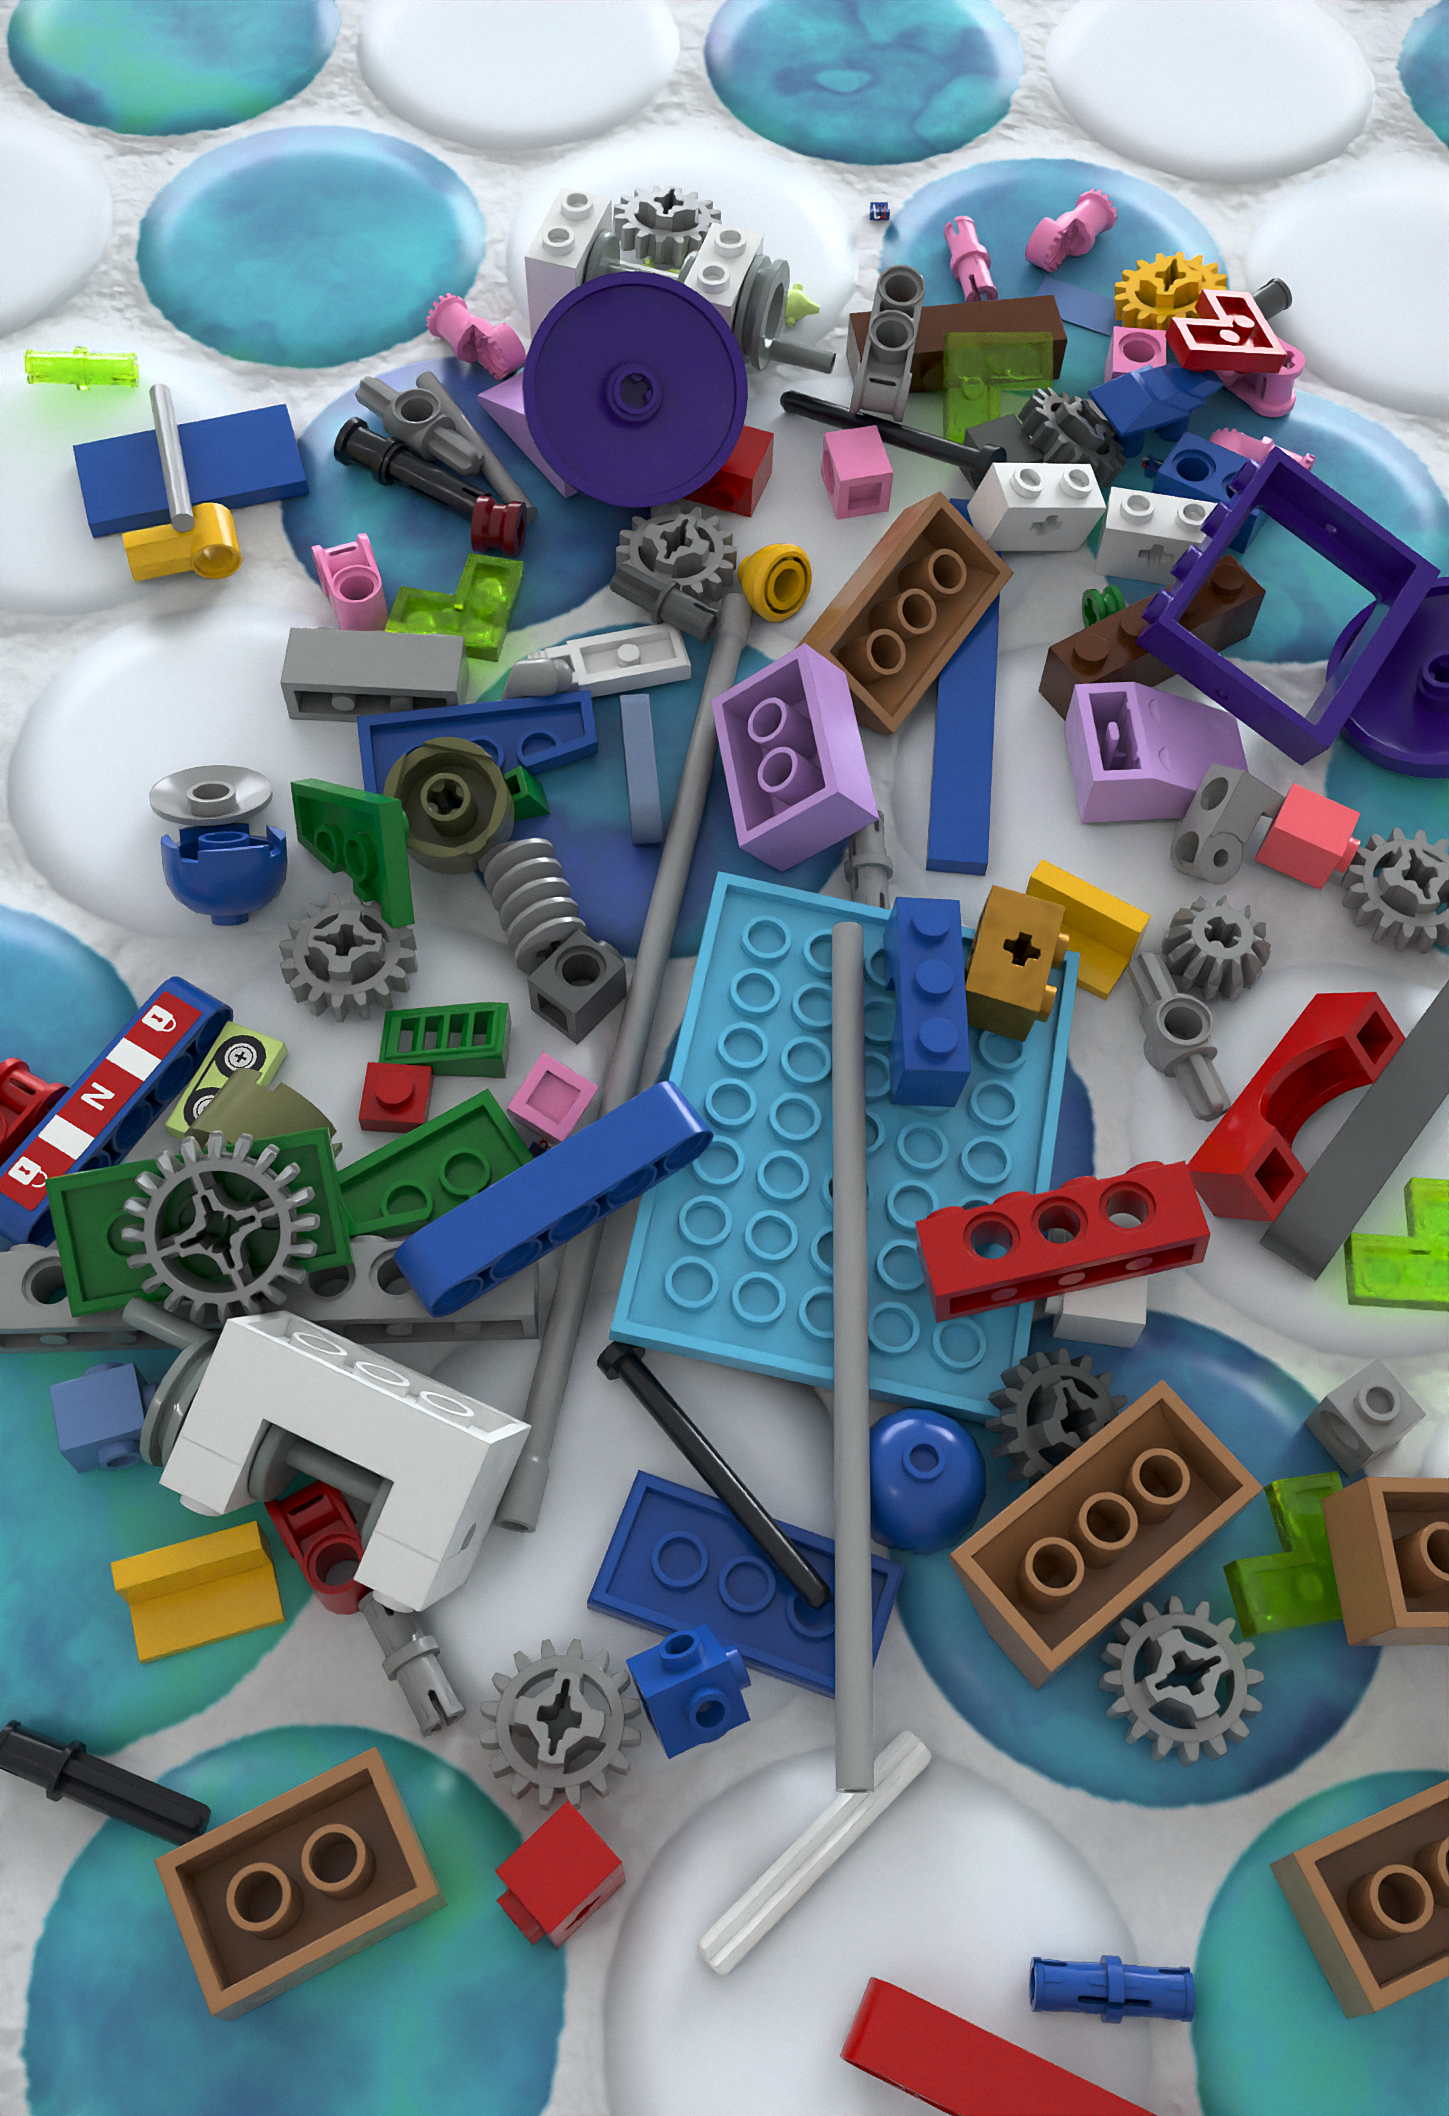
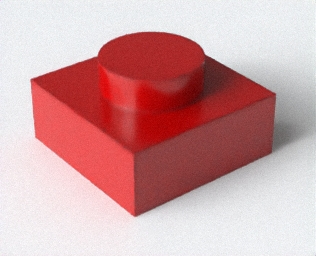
[358,1062,434,1133]

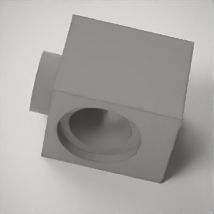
[1304,1359,1426,1478]

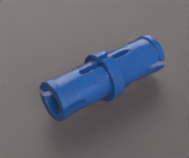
[1029,1955,1195,2024]

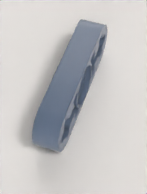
[619,694,662,845]

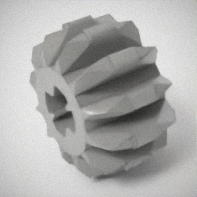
[1161,895,1271,1002]

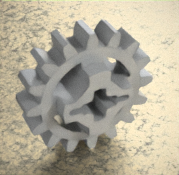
[613,185,722,266]
[616,503,737,602]
[1341,828,1449,954]
[279,893,418,1022]
[1098,1596,1264,1767]
[479,1639,641,1811]

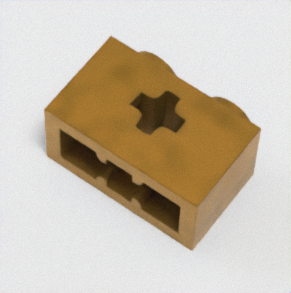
[964,885,1070,1042]

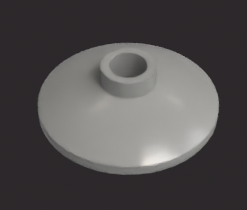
[149,765,273,827]

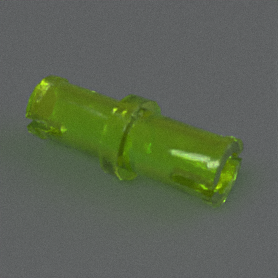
[24,346,139,390]

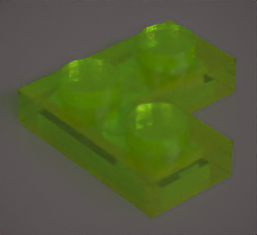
[943,332,1053,444]
[385,553,525,662]
[1343,1177,1449,1312]
[1223,1471,1344,1639]

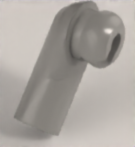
[500,657,573,700]

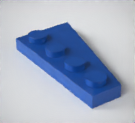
[357,690,598,809]

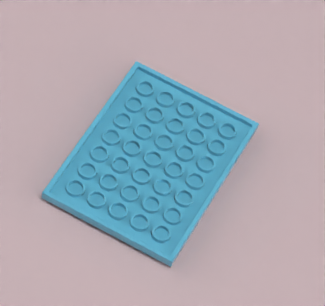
[609,871,1080,1424]

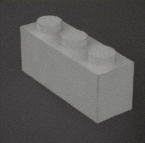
[280,627,469,722]

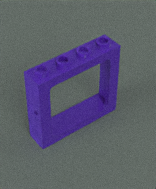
[1135,446,1441,766]

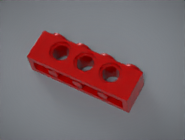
[915,1160,1211,1323]

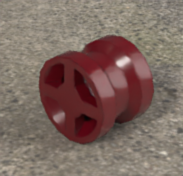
[471,495,527,558]

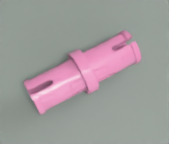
[943,216,998,303]

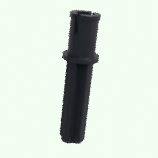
[0,1720,211,1847]

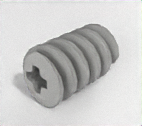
[478,838,587,974]

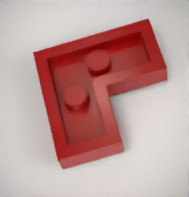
[1165,289,1287,375]

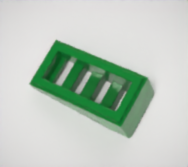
[378,1002,512,1078]

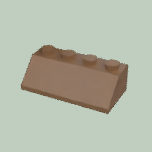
[795,491,1014,736]
[949,1379,1264,1691]

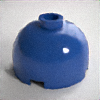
[160,823,288,926]
[870,1408,986,1555]

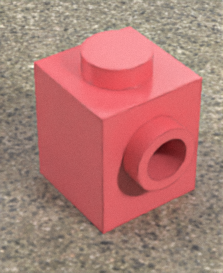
[1254,783,1361,890]

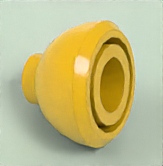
[737,543,812,623]

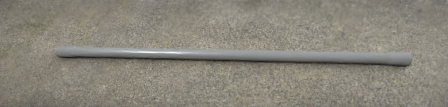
[494,593,754,1533]

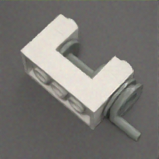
[524,186,836,374]
[122,1296,532,1613]

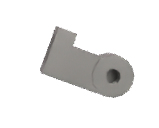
[1170,763,1286,884]

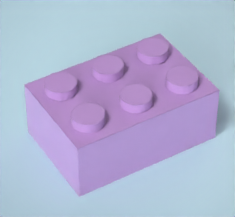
[711,643,879,872]

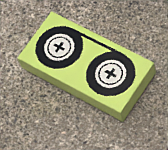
[165,1021,288,1140]

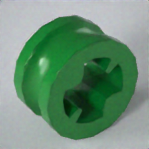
[1081,585,1126,628]

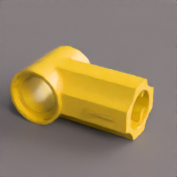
[122,503,242,581]

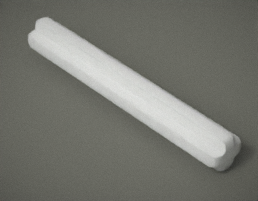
[697,1730,932,1977]

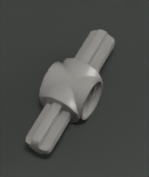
[355,376,485,477]
[1127,951,1231,1122]

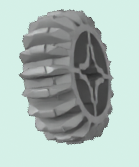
[121,1131,320,1325]

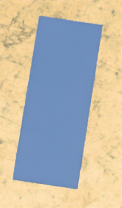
[1035,276,1122,337]

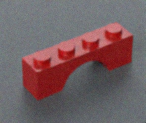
[1187,992,1406,1222]

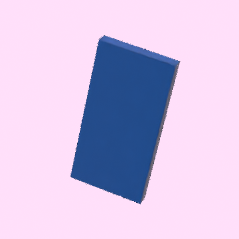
[73,403,310,538]
[587,1470,906,1700]

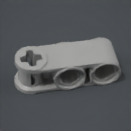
[849,265,925,423]

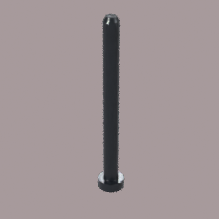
[780,390,1007,483]
[597,1341,832,1610]

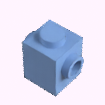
[49,1362,159,1473]

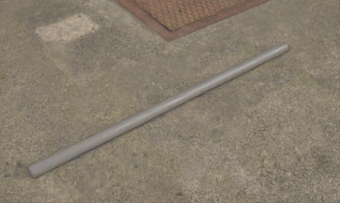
[832,922,874,1794]

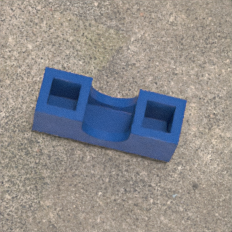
[883,897,971,1107]

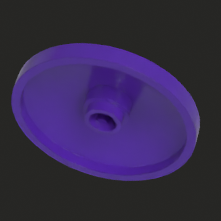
[522,271,748,508]
[1326,577,1449,778]

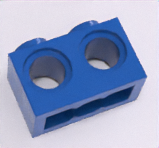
[1151,431,1269,554]

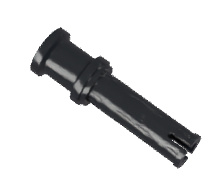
[334,417,492,523]

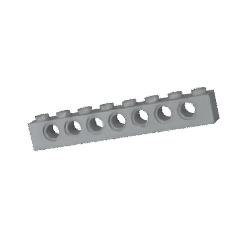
[0,1235,539,1354]

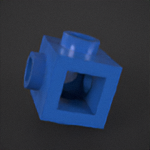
[625,1623,751,1759]

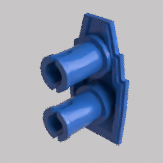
[1088,362,1224,459]

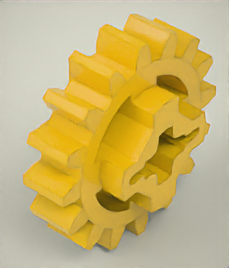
[1114,252,1227,332]

